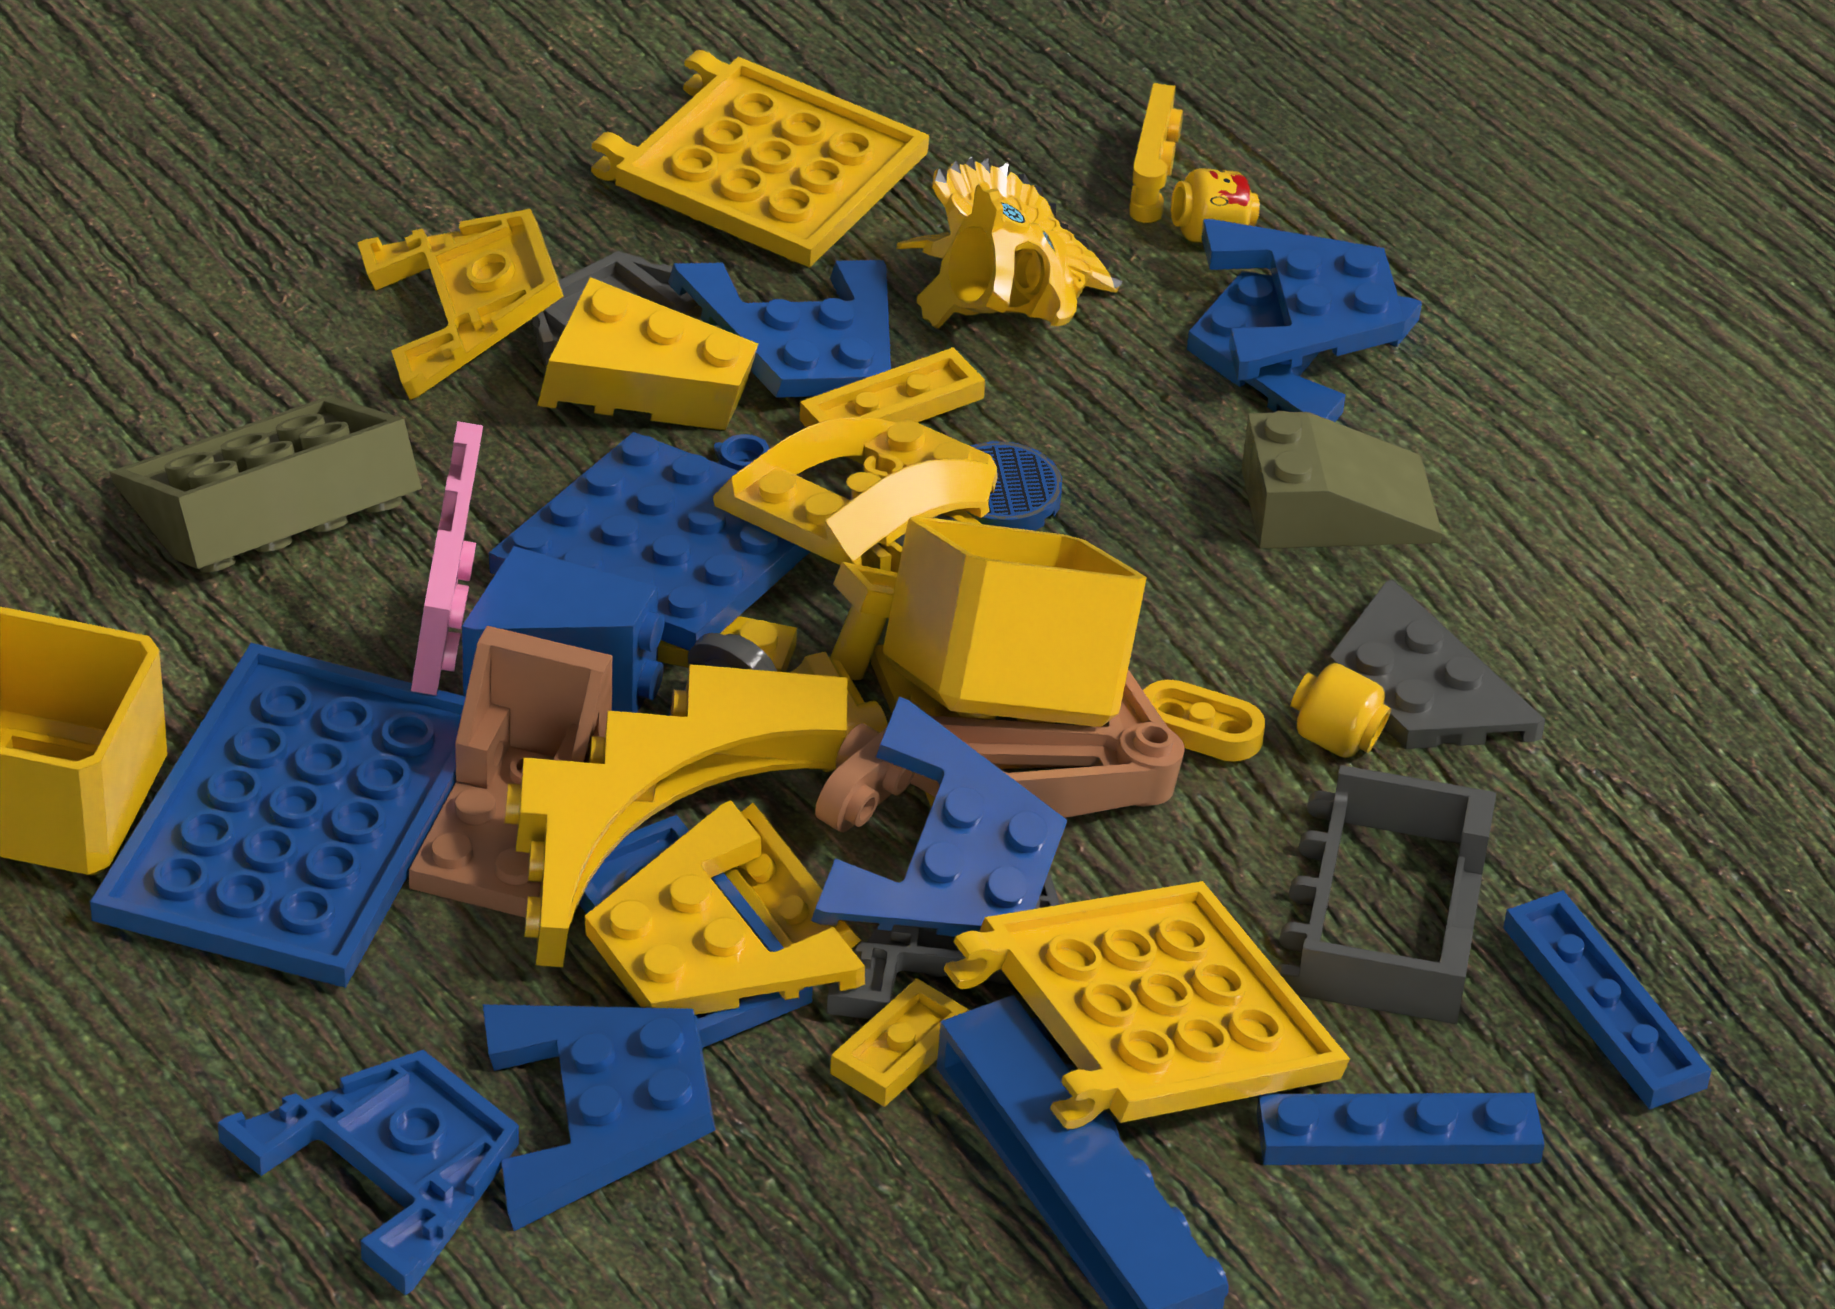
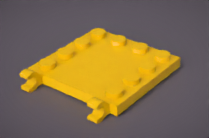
[591,50,929,268]
[943,881,1350,1129]

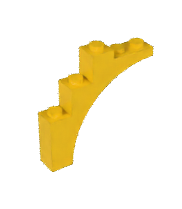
[504,664,848,967]

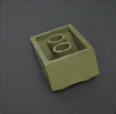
[1241,411,1442,549]

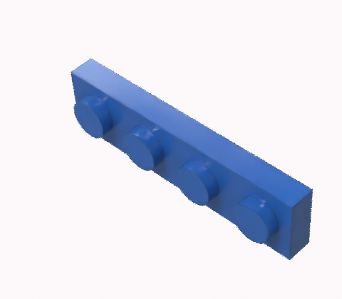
[1503,890,1711,1110]
[1256,1093,1545,1165]

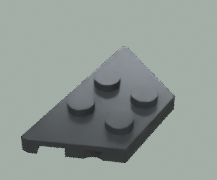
[529,251,735,369]
[1329,579,1545,749]

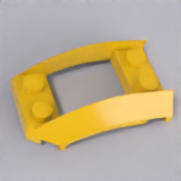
[713,417,998,566]

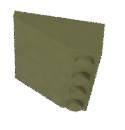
[110,396,422,572]

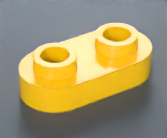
[1143,680,1265,762]

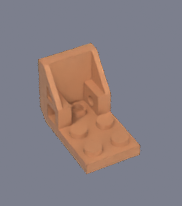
[409,626,612,918]

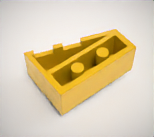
[537,277,758,431]

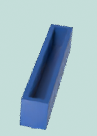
[937,995,1229,1309]

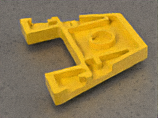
[357,208,564,400]
[585,800,865,1015]

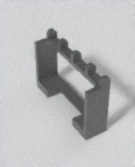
[1275,765,1497,1024]

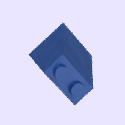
[462,546,665,713]

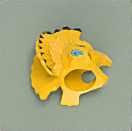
[896,156,1123,329]

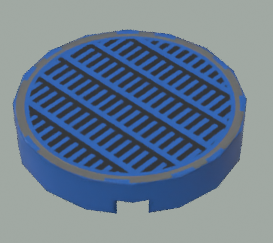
[966,441,1062,531]

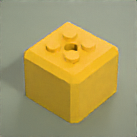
[883,516,1147,727]
[0,606,167,875]

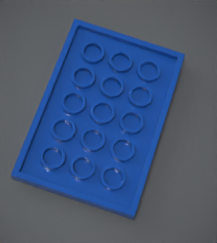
[90,643,466,988]

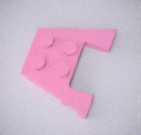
[411,421,483,696]

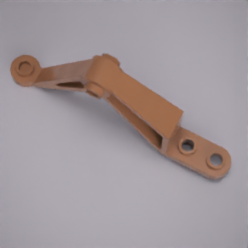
[815,669,1185,832]

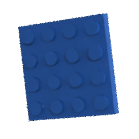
[489,432,811,651]

